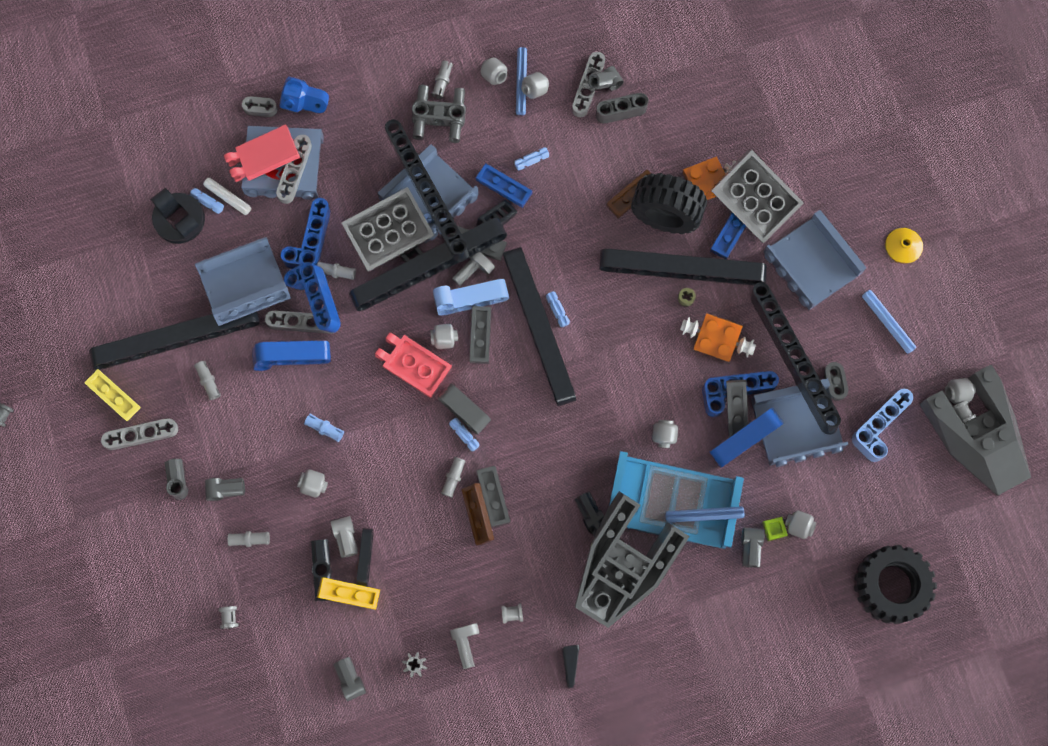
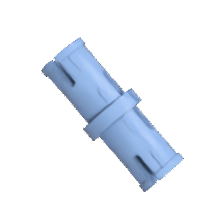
[304,413,344,442]

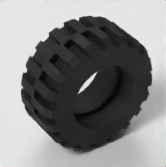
[631,173,707,234]
[854,545,937,624]

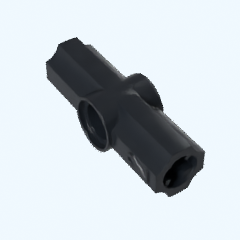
[574,492,604,537]
[311,539,332,601]

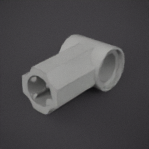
[331,516,358,558]

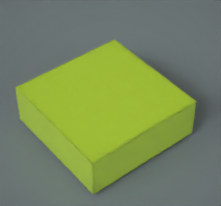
[762,517,788,541]

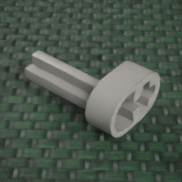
[452,252,495,286]
[450,623,480,669]

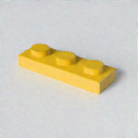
[317,577,380,610]

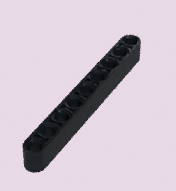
[385,119,469,262]
[349,218,507,311]
[503,247,576,406]
[599,249,767,286]
[751,282,841,435]
[89,312,260,370]

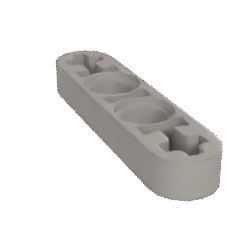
[572,52,605,117]
[276,135,312,204]
[265,311,332,334]
[101,419,178,450]

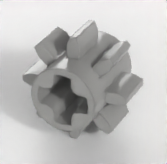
[402,652,427,678]

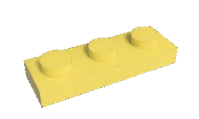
[85,369,141,421]

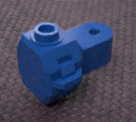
[279,77,329,113]

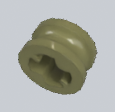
[678,288,696,307]

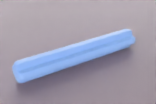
[862,290,916,354]

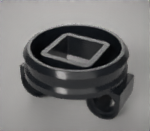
[150,188,205,244]

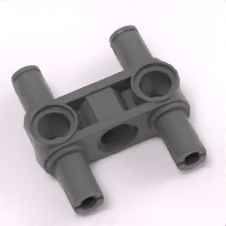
[412,85,466,143]

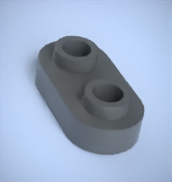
[824,362,848,401]

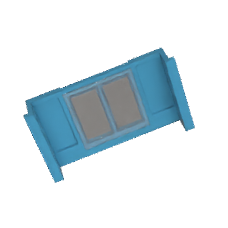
[609,451,744,549]

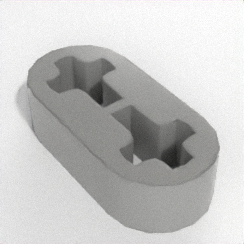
[242,96,277,117]

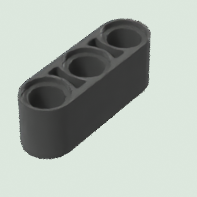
[596,93,649,124]
[437,384,491,435]

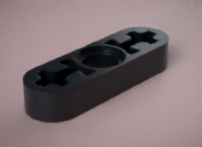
[357,528,374,586]

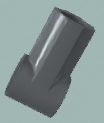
[588,66,624,91]
[165,459,188,500]
[205,478,245,501]
[741,527,764,568]
[333,657,366,702]

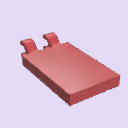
[224,124,300,182]
[375,332,452,398]

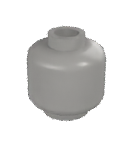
[481,57,507,85]
[521,72,549,99]
[430,324,458,349]
[945,378,976,404]
[652,420,678,448]
[297,469,328,498]
[785,510,816,539]

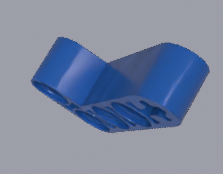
[281,198,331,272]
[284,262,341,333]
[252,341,331,371]
[702,371,779,418]
[710,408,784,468]

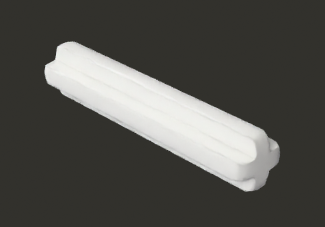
[203,178,251,215]

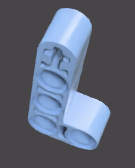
[433,279,510,316]
[852,389,913,462]

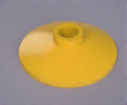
[885,228,923,264]

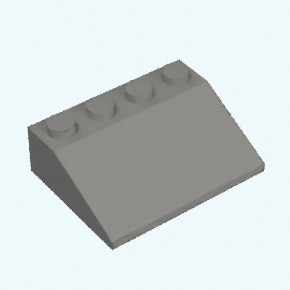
[711,150,804,243]
[342,187,435,272]

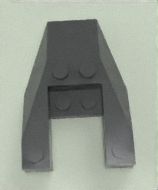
[919,365,1031,496]
[574,491,690,628]

